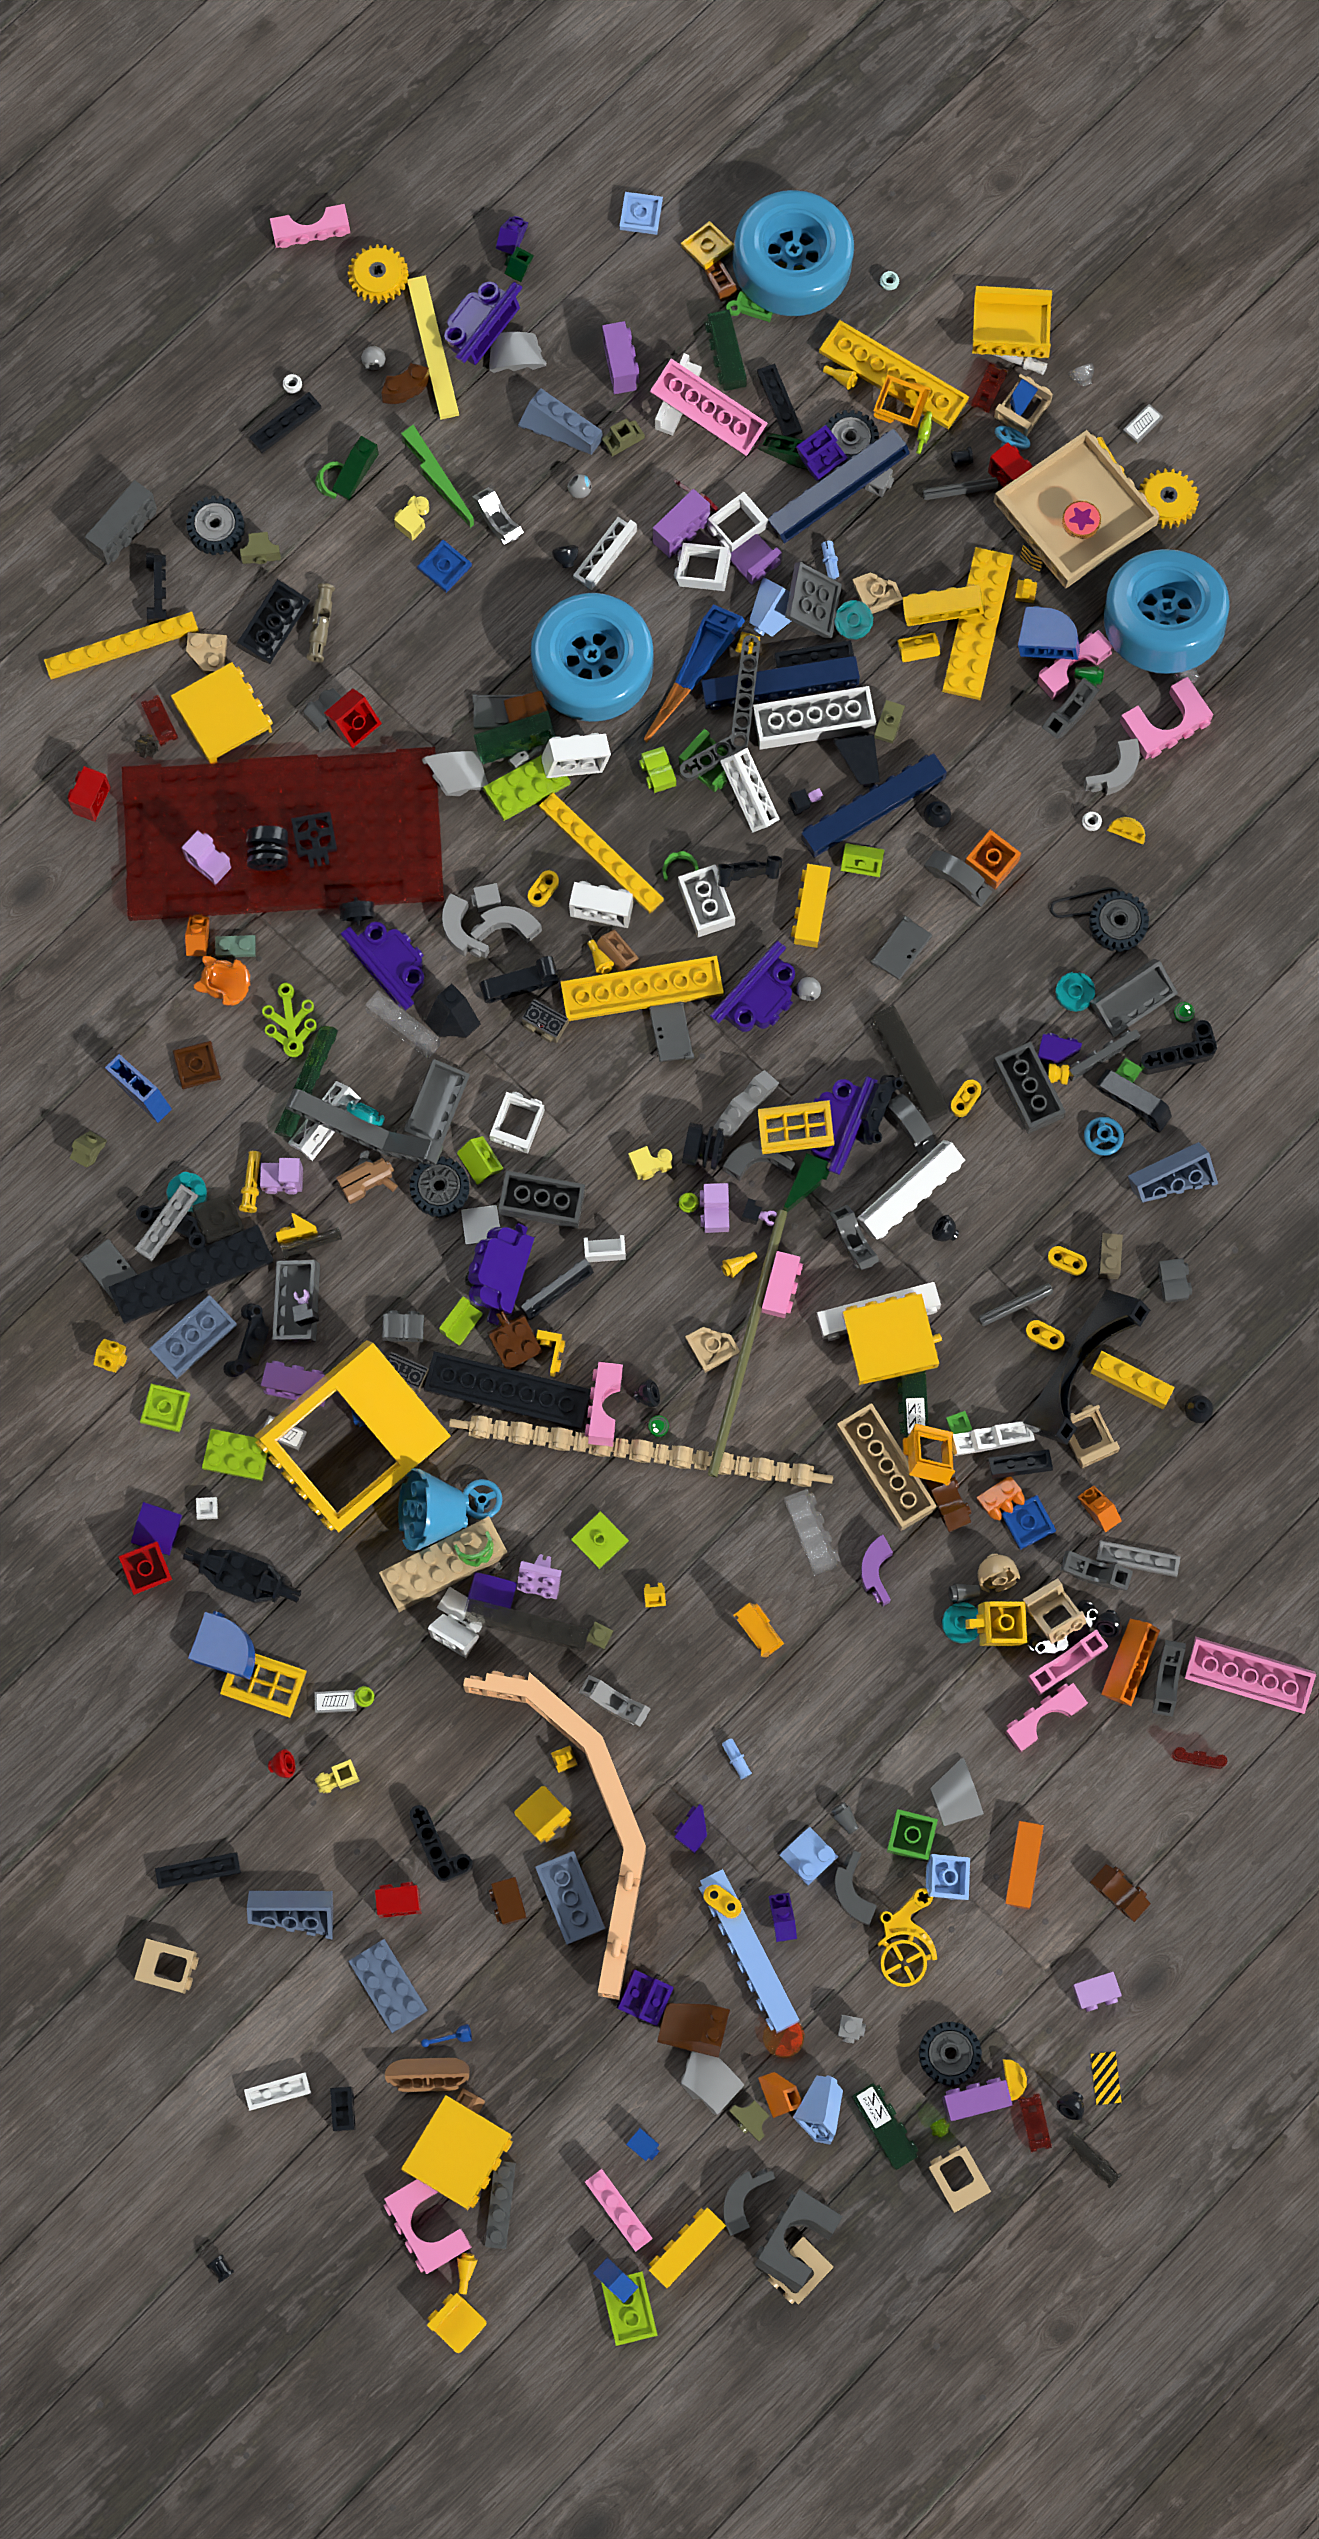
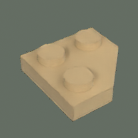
[852,572,903,614]
[186,633,227,674]
[685,1327,740,1373]

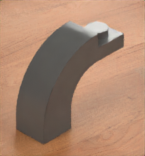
[1042,678,1100,739]
[924,850,992,907]
[723,1141,795,1181]
[829,1205,879,1270]
[1152,1640,1186,1717]
[834,1851,877,1926]
[723,2168,775,2236]

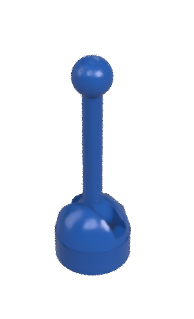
[421,2024,472,2047]

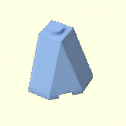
[749,577,791,636]
[793,2075,843,2144]

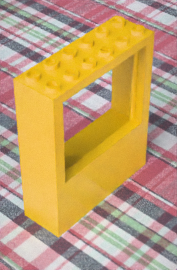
[254,1340,451,1533]

